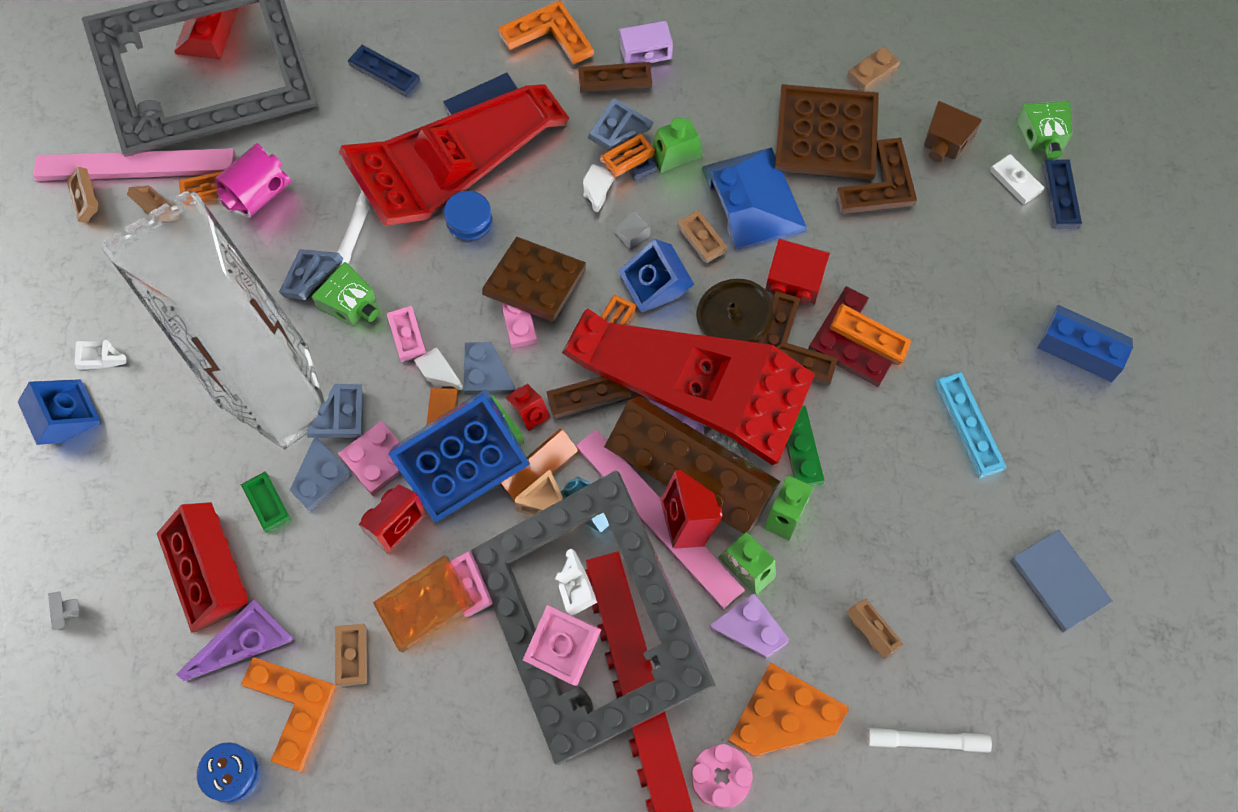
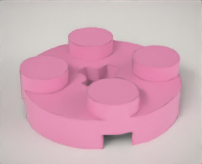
[692,744,753,808]

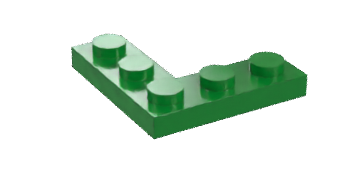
[729,405,825,486]

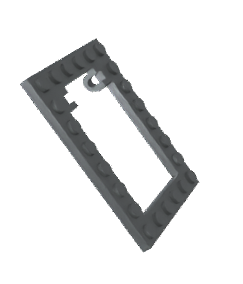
[82,0,318,157]
[471,470,716,765]

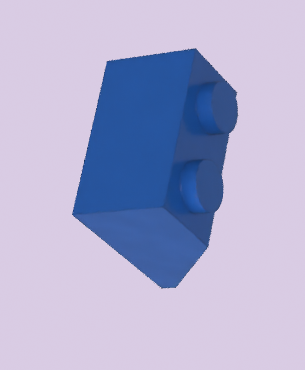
[618,239,694,312]
[17,379,101,445]

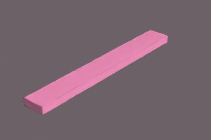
[33,149,236,181]
[576,429,745,610]

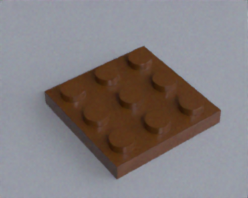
[482,236,586,322]

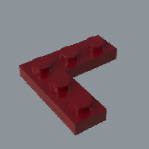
[808,286,892,387]

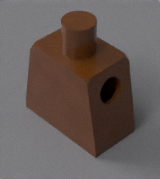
[924,101,982,162]

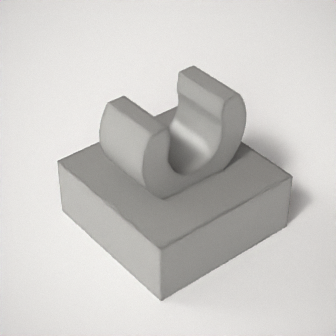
[48,591,79,630]

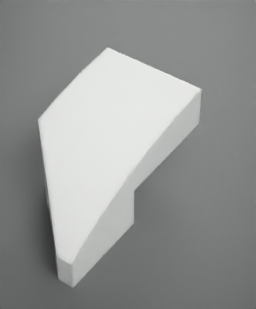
[583,164,615,212]
[75,339,127,370]
[414,347,463,390]
[555,549,597,616]

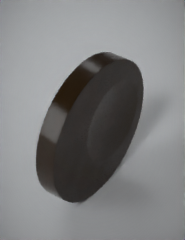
[696,278,773,342]

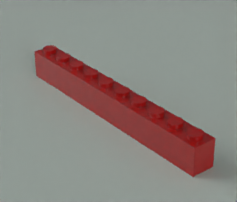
[585,551,694,812]

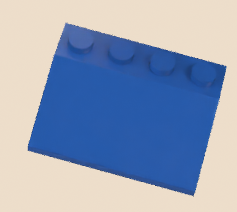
[388,389,530,523]

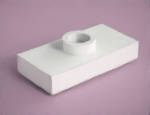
[990,154,1044,205]

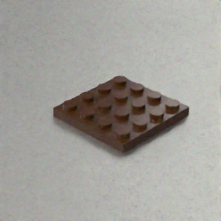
[775,84,879,180]

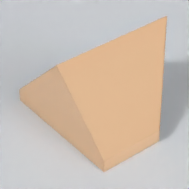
[514,469,564,516]

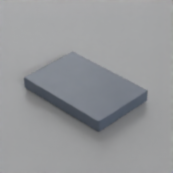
[1011,530,1112,632]

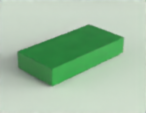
[240,471,291,532]

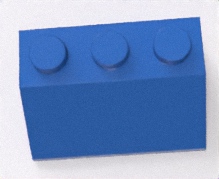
[1037,305,1133,382]

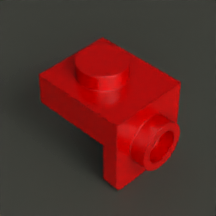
[505,383,550,430]

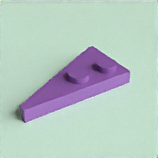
[176,600,294,681]

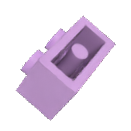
[619,21,673,64]

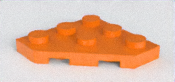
[728,662,850,757]

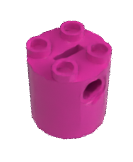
[214,143,292,218]

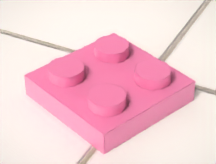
[338,420,401,496]
[523,605,601,686]

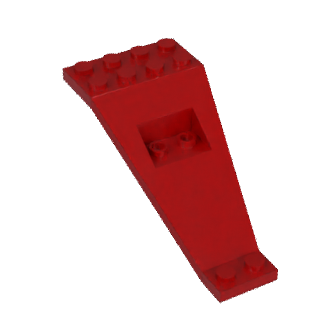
[339,84,570,226]
[562,308,815,466]

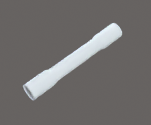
[331,190,372,274]
[867,728,992,752]

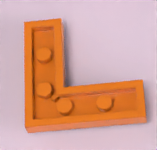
[498,0,594,65]
[241,657,336,772]

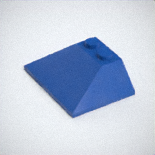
[702,147,807,251]

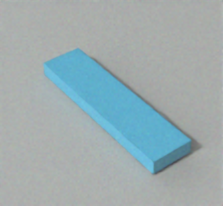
[935,371,1007,478]

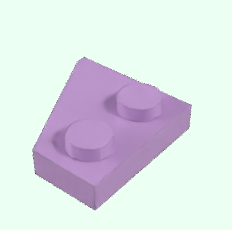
[709,593,789,659]

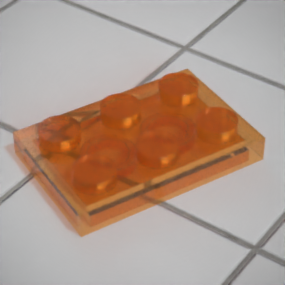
[373,555,475,652]

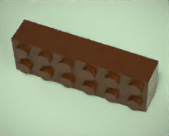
[604,395,781,534]

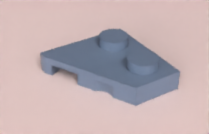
[588,97,654,151]
[279,249,344,300]
[463,342,516,395]
[307,384,362,438]
[290,438,352,512]

